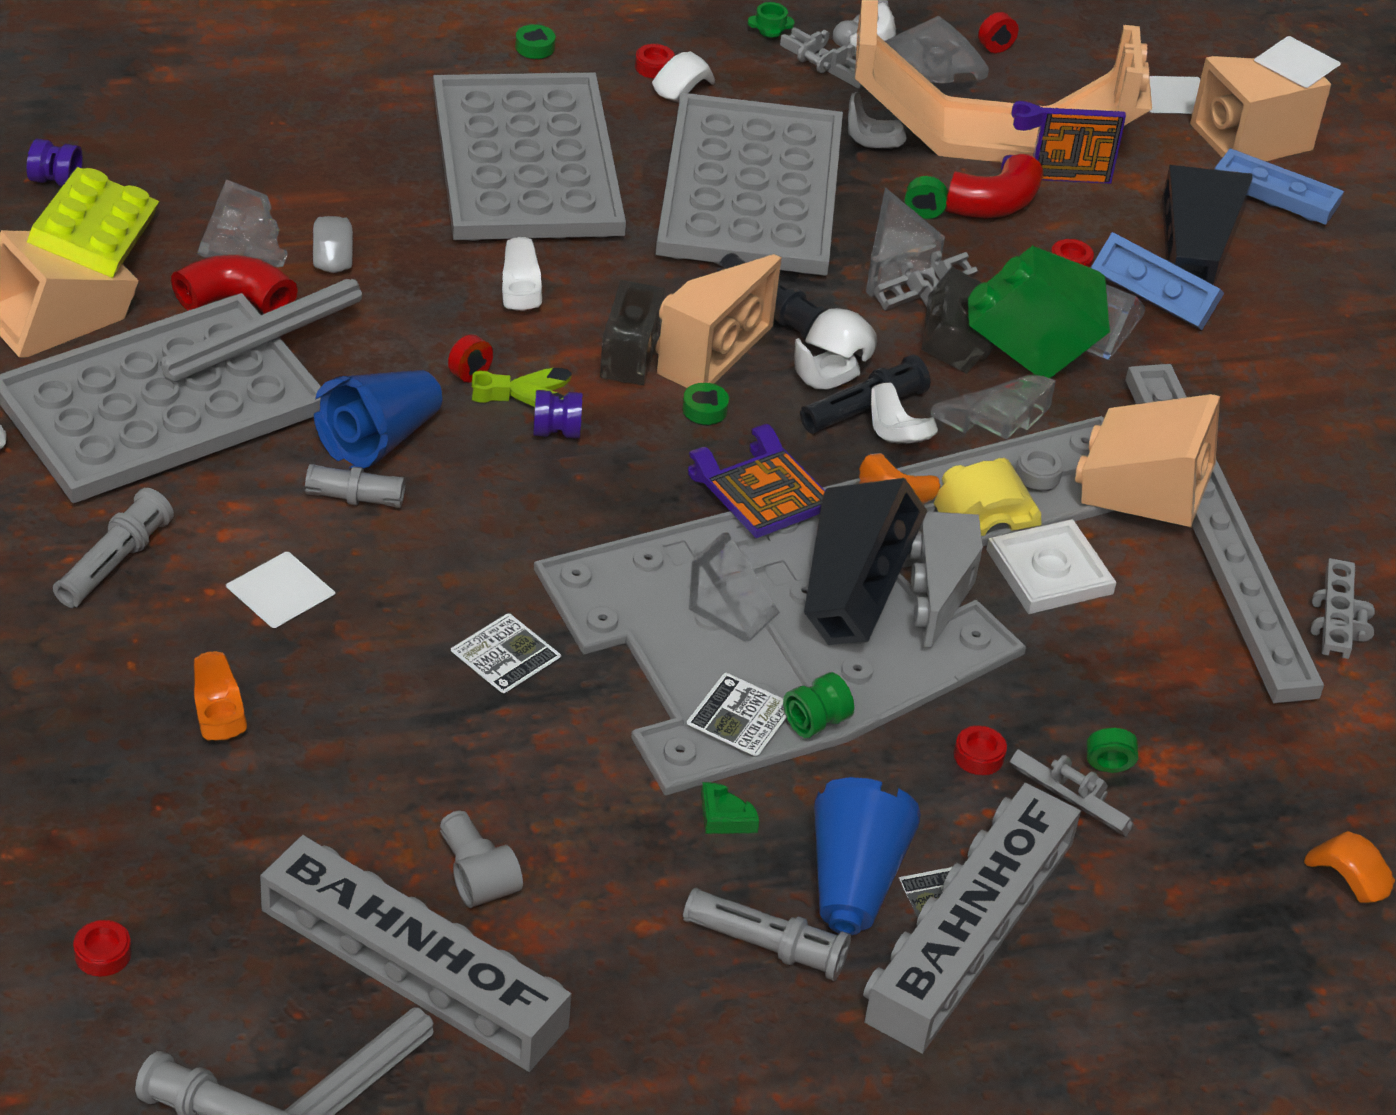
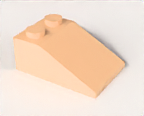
[656,254,782,388]

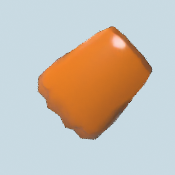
[859,453,940,504]
[194,651,247,741]
[1304,831,1395,903]

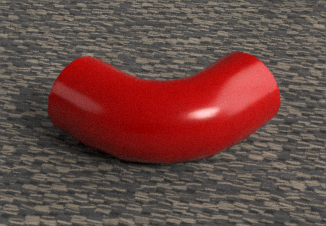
[946,154,1044,219]
[171,254,298,314]

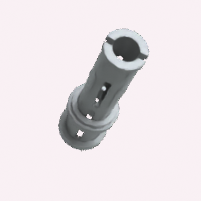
[53,488,174,608]
[683,888,851,981]
[135,1051,293,1115]

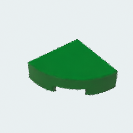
[701,782,759,834]

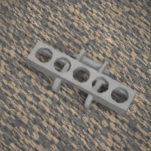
[780,28,863,89]
[873,250,978,311]
[1311,558,1375,659]
[1010,749,1134,837]

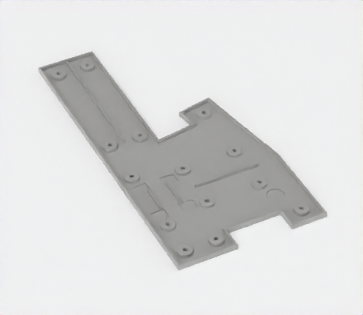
[534,416,1115,796]

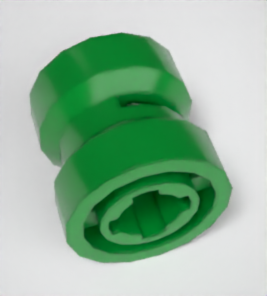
[783,672,855,738]

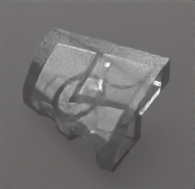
[885,16,989,83]
[197,179,288,267]
[930,375,1056,440]

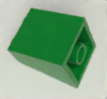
[968,245,1110,382]

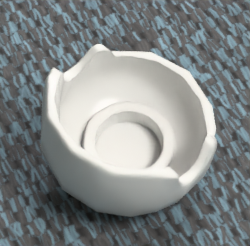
[805,308,877,362]

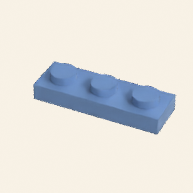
[1214,148,1344,225]
[1091,232,1224,330]

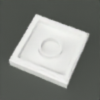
[986,519,1116,614]

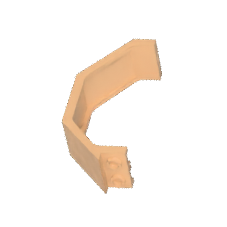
[855,0,1152,163]

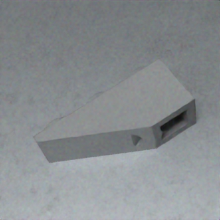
[908,511,983,647]

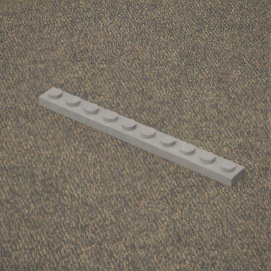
[1125,364,1324,703]

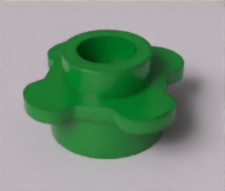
[748,2,794,37]

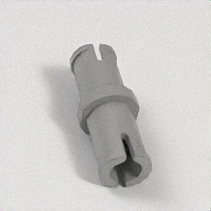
[305,464,405,508]

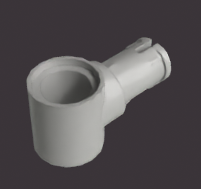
[440,811,523,908]

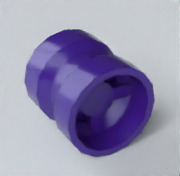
[26,138,83,187]
[533,390,583,439]

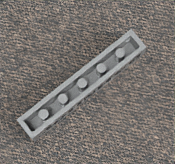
[863,783,1081,1054]
[260,835,572,1072]

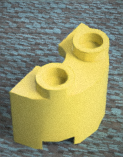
[934,458,1041,536]

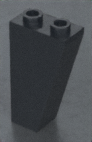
[1162,165,1253,285]
[804,478,927,645]

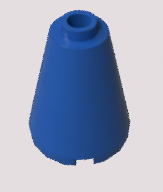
[314,370,442,468]
[814,777,921,935]

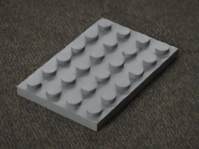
[433,72,626,241]
[656,93,843,275]
[0,293,321,503]

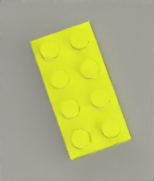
[27,167,159,278]

